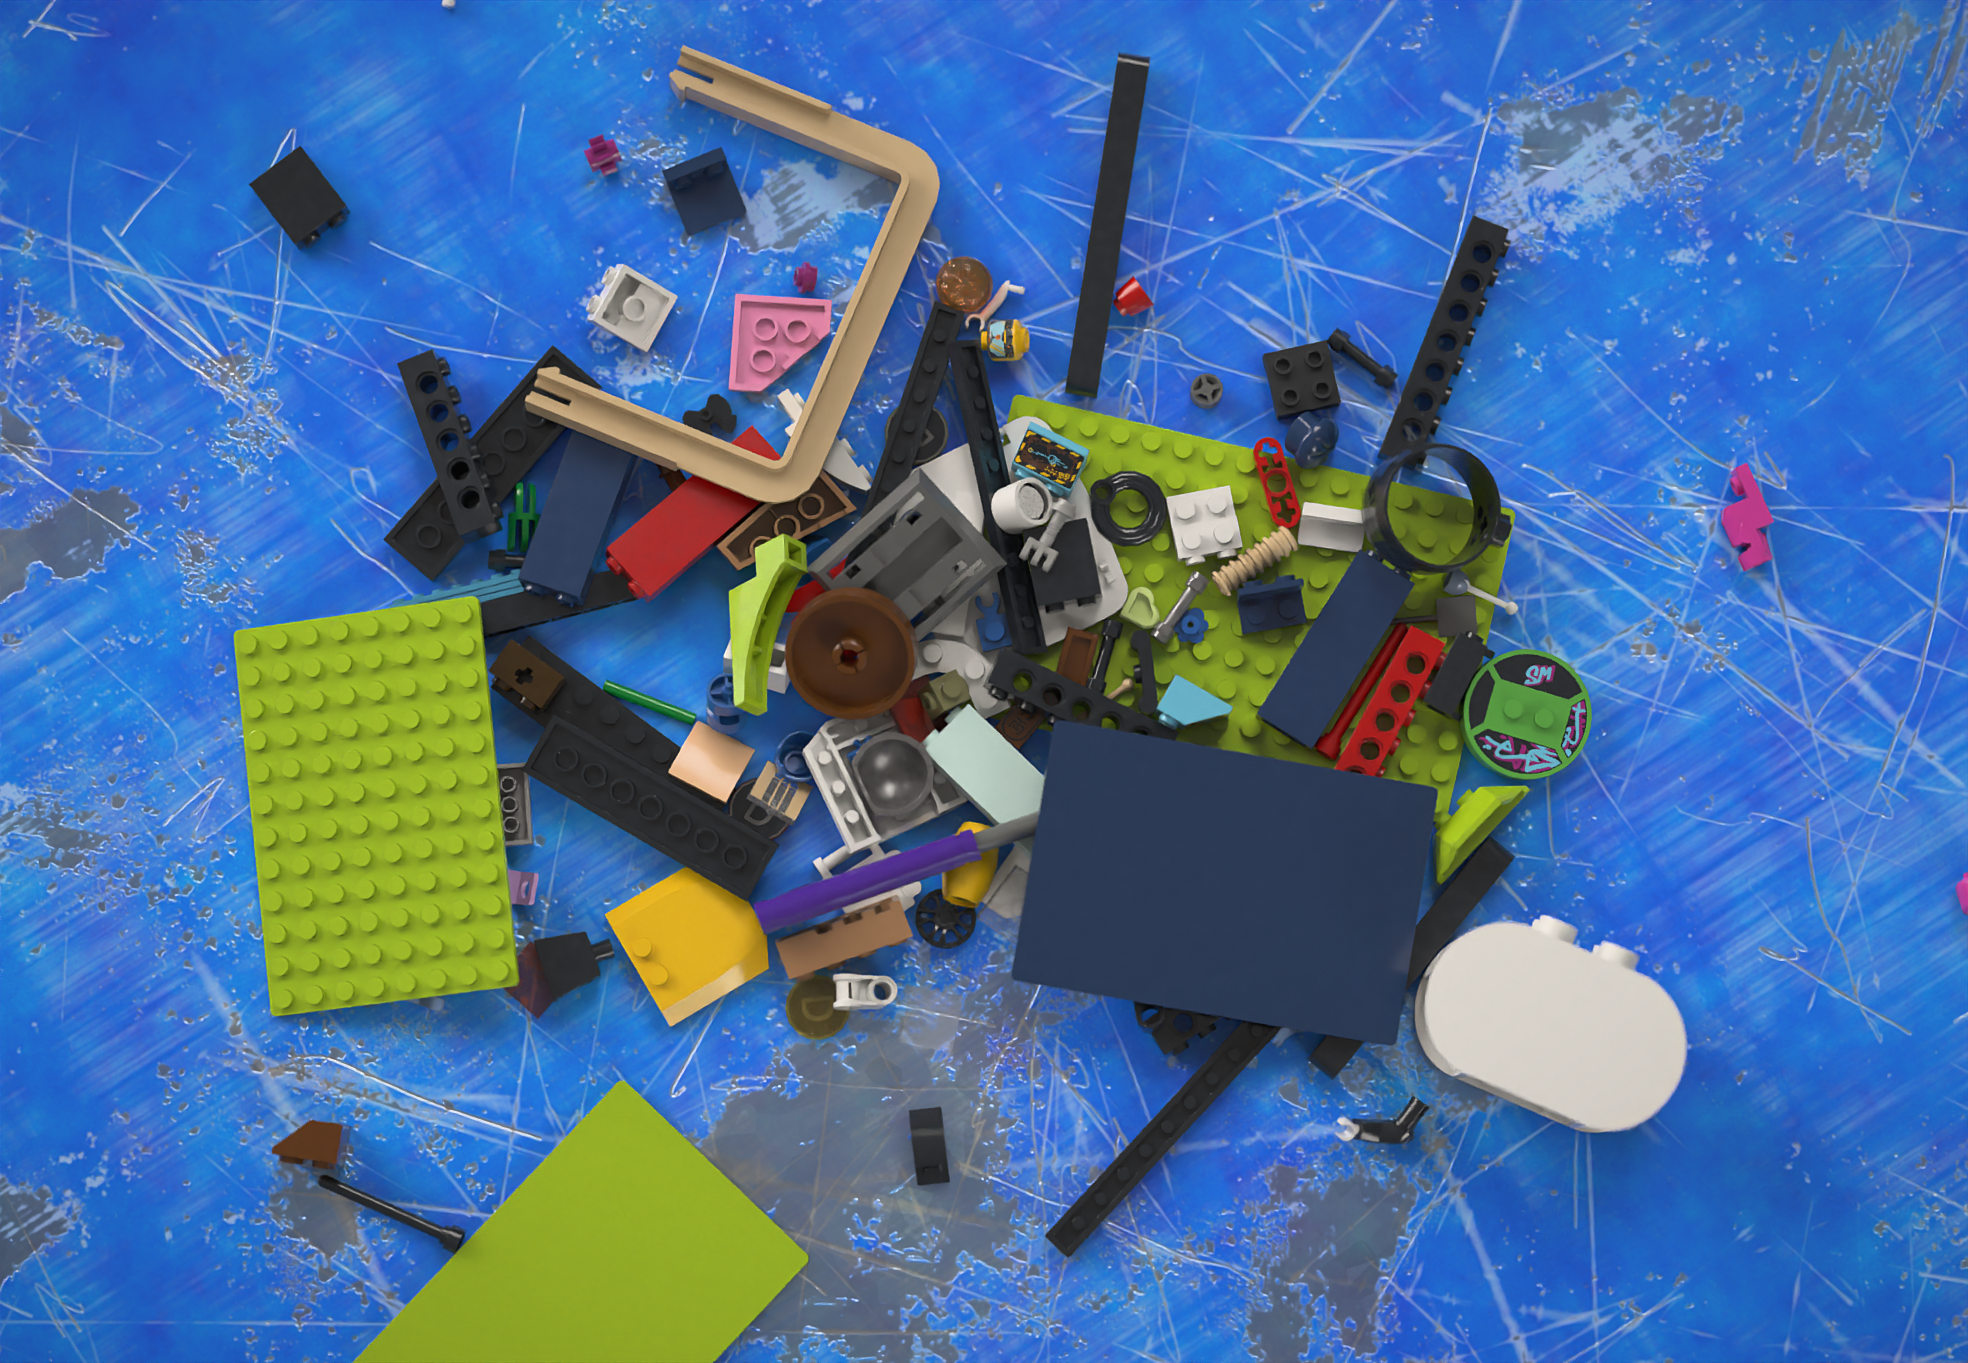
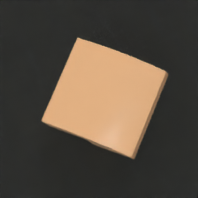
[668,721,755,805]

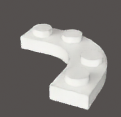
[911,639,1012,719]

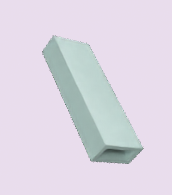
[922,704,1044,859]

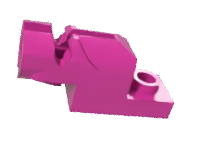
[1721,463,1774,572]

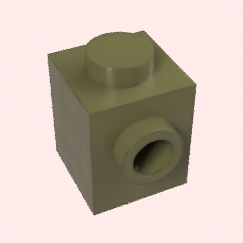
[917,669,971,721]

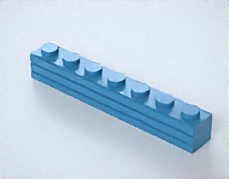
[388,569,525,608]

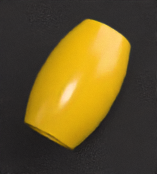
[942,822,999,908]

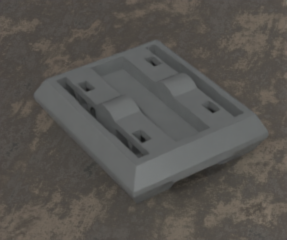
[807,467,1007,643]

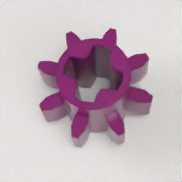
[583,134,622,176]

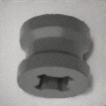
[1190,373,1223,409]

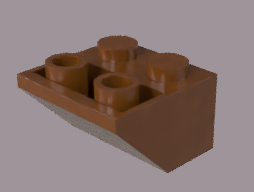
[271,1120,351,1170]

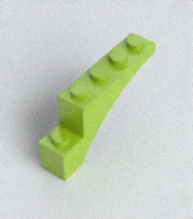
[729,534,808,716]

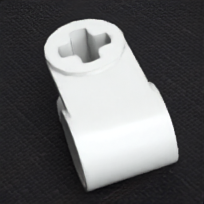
[833,973,898,1010]

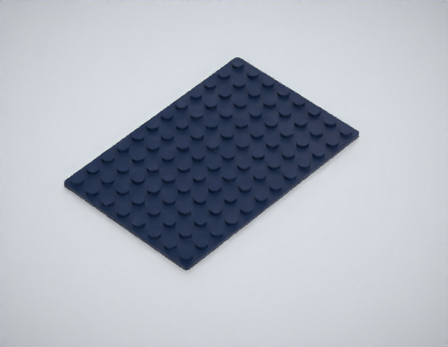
[1011,720,1438,1046]

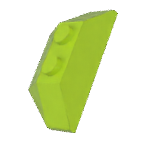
[1432,786,1530,887]

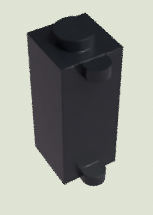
[1421,631,1495,722]

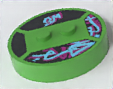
[1459,649,1592,781]

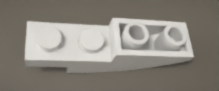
[777,389,873,495]

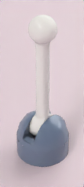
[1442,569,1518,615]

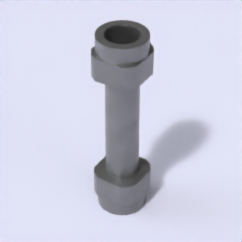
[1150,571,1210,645]

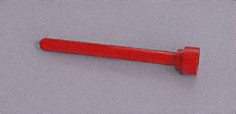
[1313,622,1408,761]

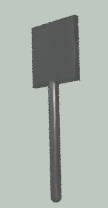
[1390,595,1478,637]

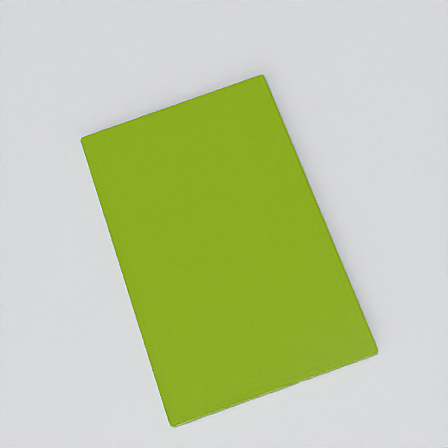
[960,395,1515,822]

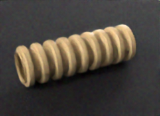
[1211,526,1298,597]

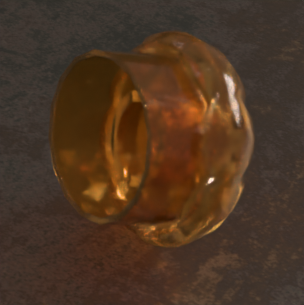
[935,256,993,313]

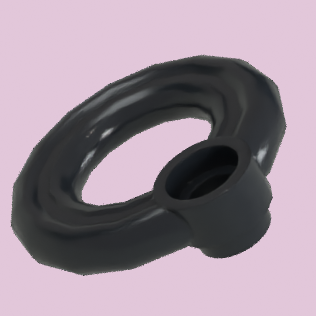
[1089,471,1167,547]

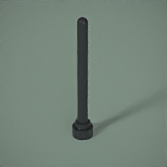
[318,1175,466,1254]

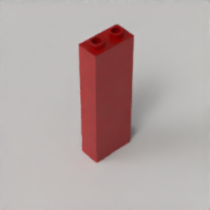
[605,425,781,603]

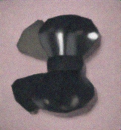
[682,394,737,437]

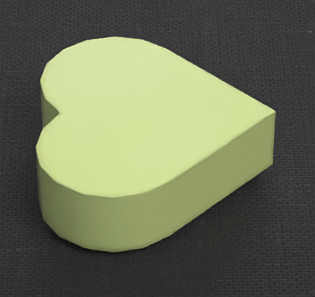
[1119,587,1160,629]

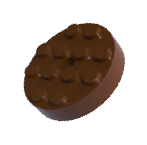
[785,587,918,720]

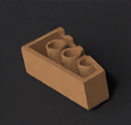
[715,470,857,572]
[775,895,913,982]

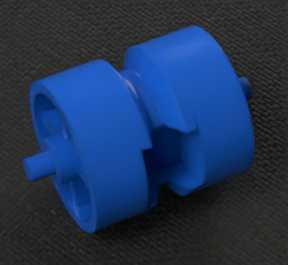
[706,673,748,734]

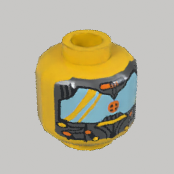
[981,319,1030,361]

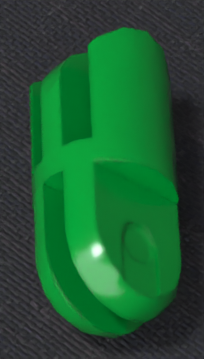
[507,482,540,553]

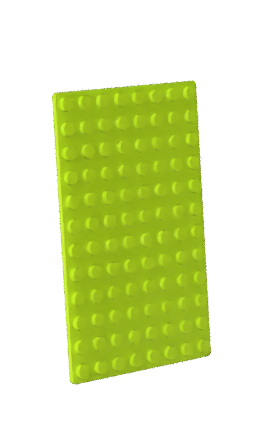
[234,596,519,1016]
[353,1081,809,1363]

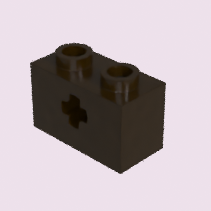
[488,639,566,711]

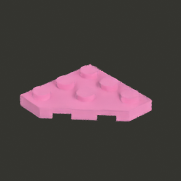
[729,294,832,393]

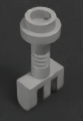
[1019,498,1077,573]

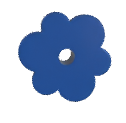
[1173,608,1209,644]

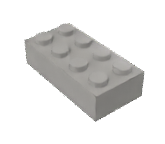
[497,762,534,847]

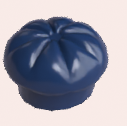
[1284,412,1339,470]

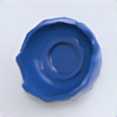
[775,730,814,783]

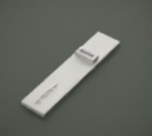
[931,490,985,637]

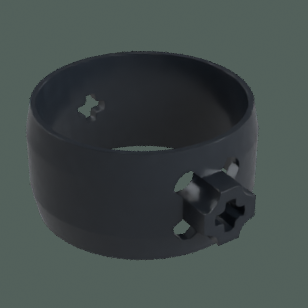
[1361,443,1512,575]

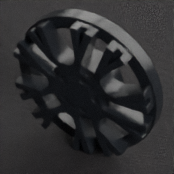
[915,888,976,949]

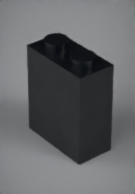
[249,146,350,250]
[1022,518,1103,614]

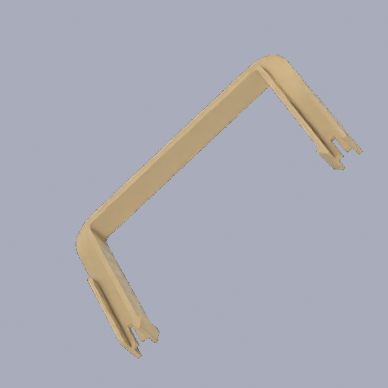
[525,45,940,504]

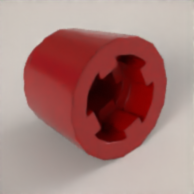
[1112,276,1154,317]

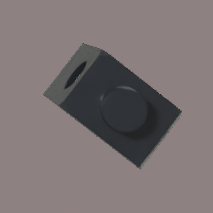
[534,931,615,1002]

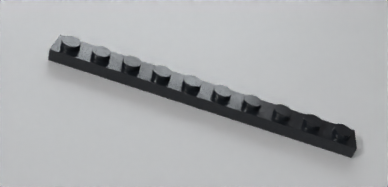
[843,301,965,578]
[947,340,1048,657]
[1044,1020,1282,1258]

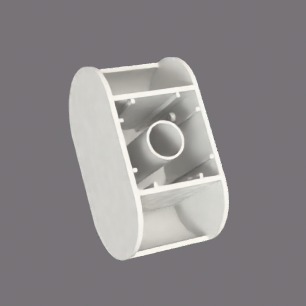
[1414,915,1686,1133]

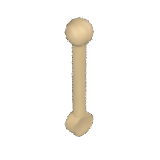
[1076,679,1134,720]

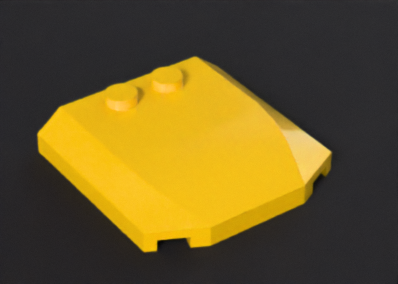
[605,867,769,1027]

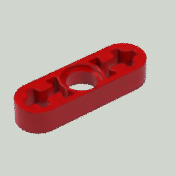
[1253,437,1301,530]

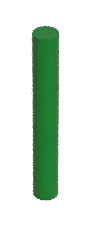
[602,679,697,726]

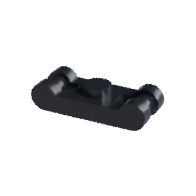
[1130,630,1158,717]

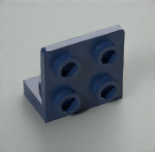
[662,147,747,236]
[1236,574,1307,635]

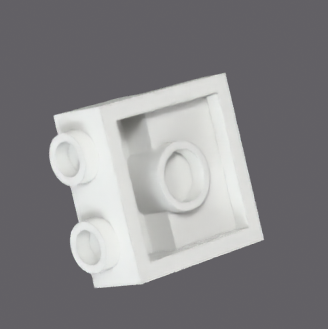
[586,264,678,352]
[1166,485,1243,566]

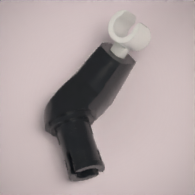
[1335,1095,1430,1145]

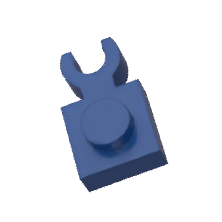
[975,592,1013,653]

